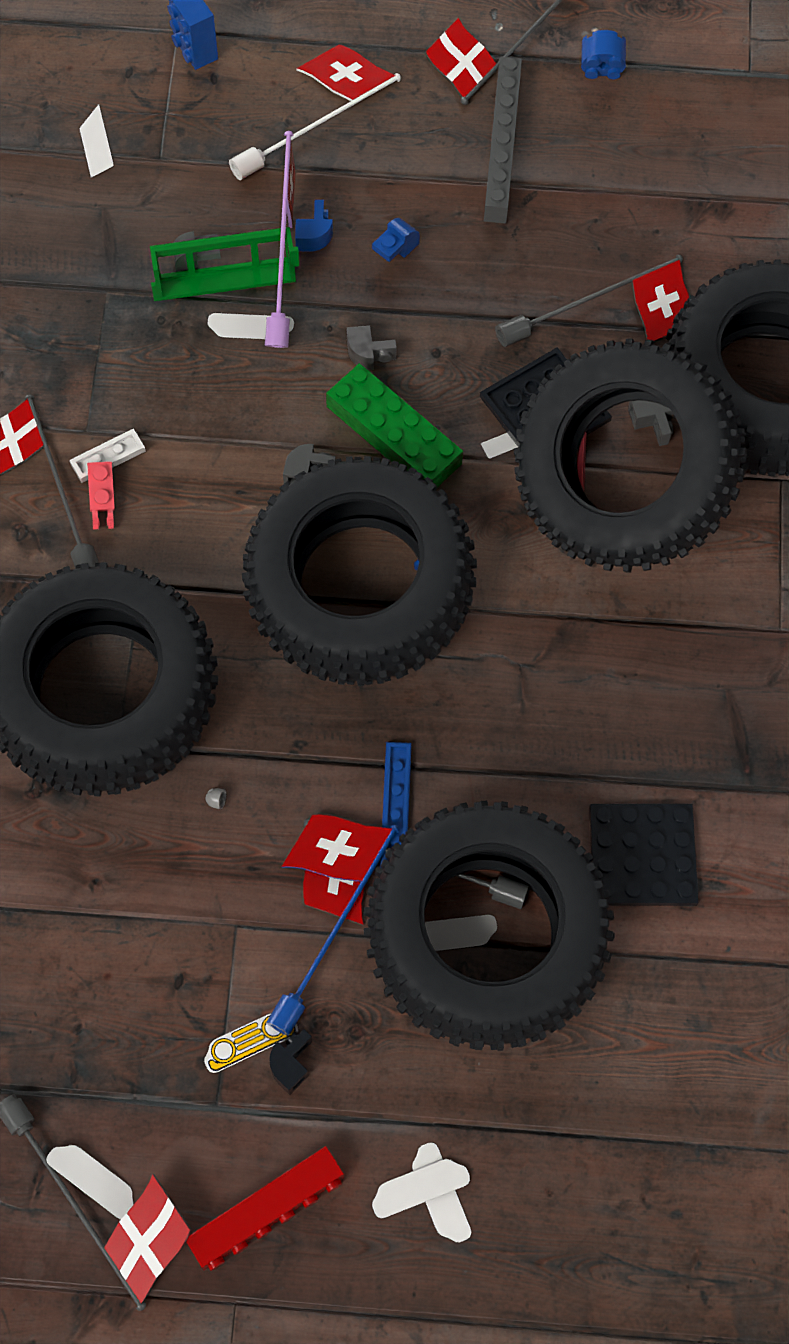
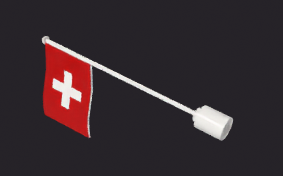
[229,44,401,180]

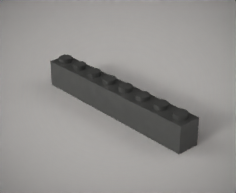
[484,57,522,223]

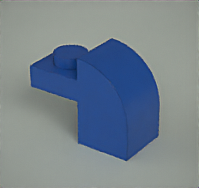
[295,200,333,252]
[372,218,420,262]

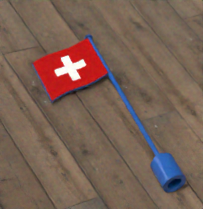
[266,815,399,1036]

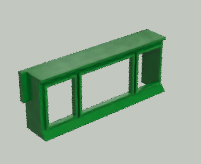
[150,227,299,301]

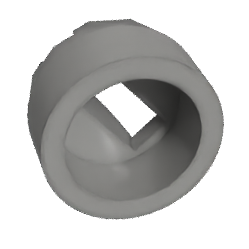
[205,788,226,809]

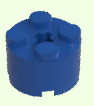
[581,30,626,79]

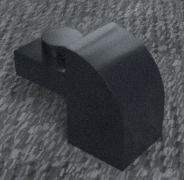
[269,1029,312,1095]

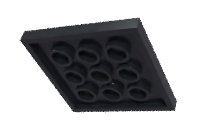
[480,347,612,448]
[590,804,699,906]

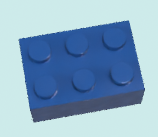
[167,0,218,70]

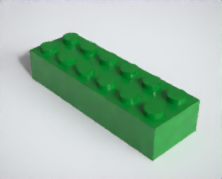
[326,363,463,488]

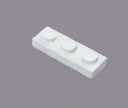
[70,429,146,483]

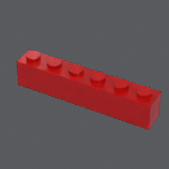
[186,1146,344,1271]

